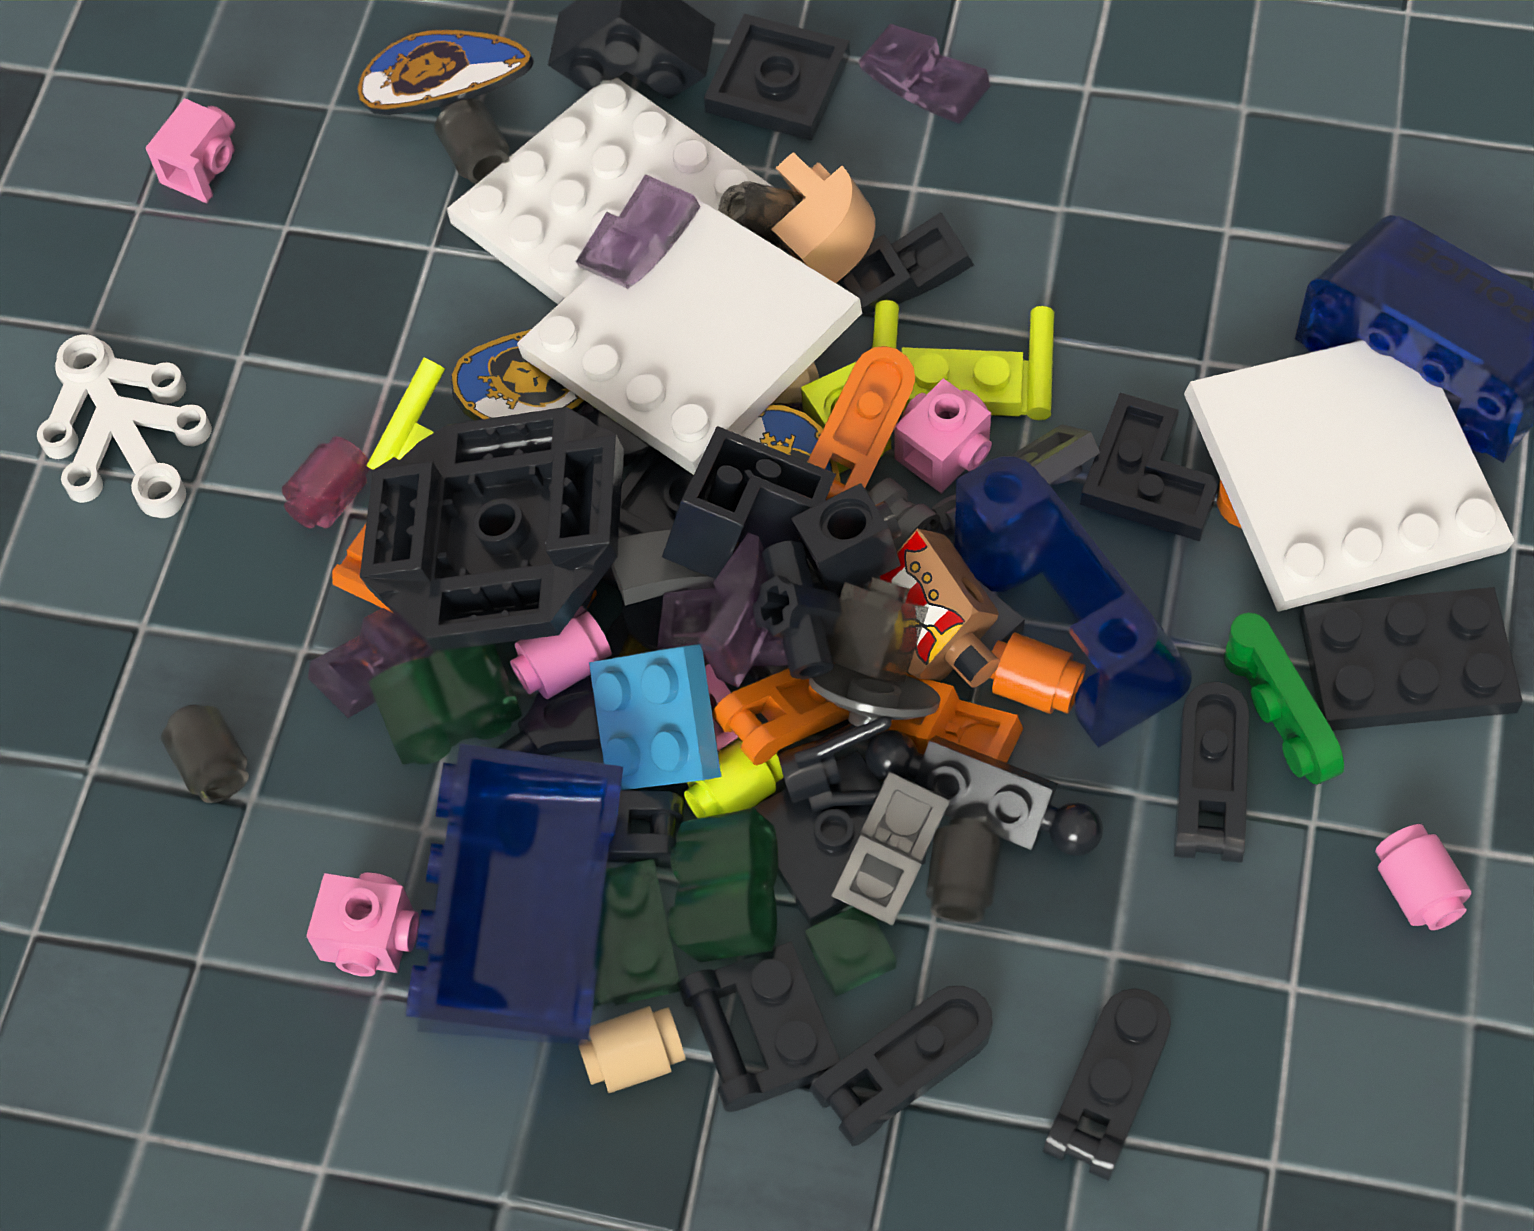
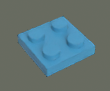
[589,644,721,790]

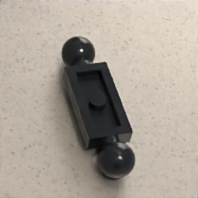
[866,730,1103,856]

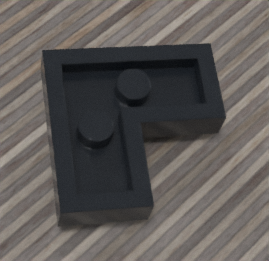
[1080,393,1221,541]

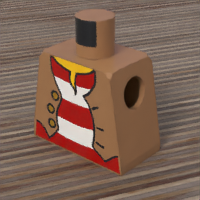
[839,528,1000,688]

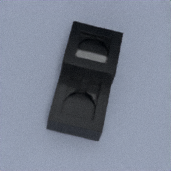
[842,212,974,315]

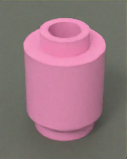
[510,611,612,699]
[1375,824,1472,930]

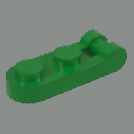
[1224,612,1344,785]

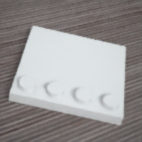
[517,189,862,475]
[1184,328,1515,612]

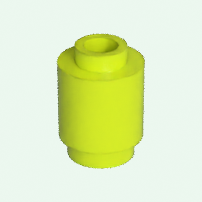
[684,738,784,828]

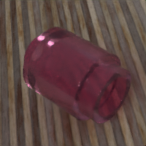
[282,436,371,529]

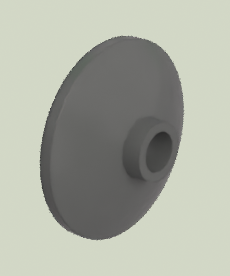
[809,663,940,726]

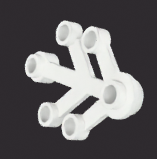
[37,335,212,518]

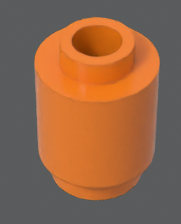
[990,632,1086,714]

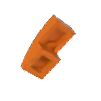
[884,671,1023,763]

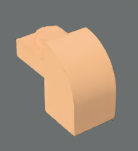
[771,153,875,283]

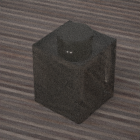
[827,576,929,682]

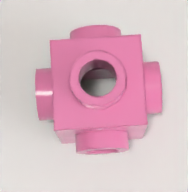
[894,378,992,493]
[306,873,419,976]

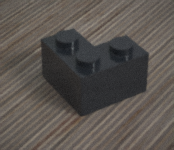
[548,0,715,100]
[662,426,836,582]

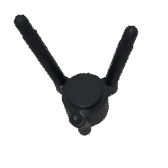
[777,716,892,812]

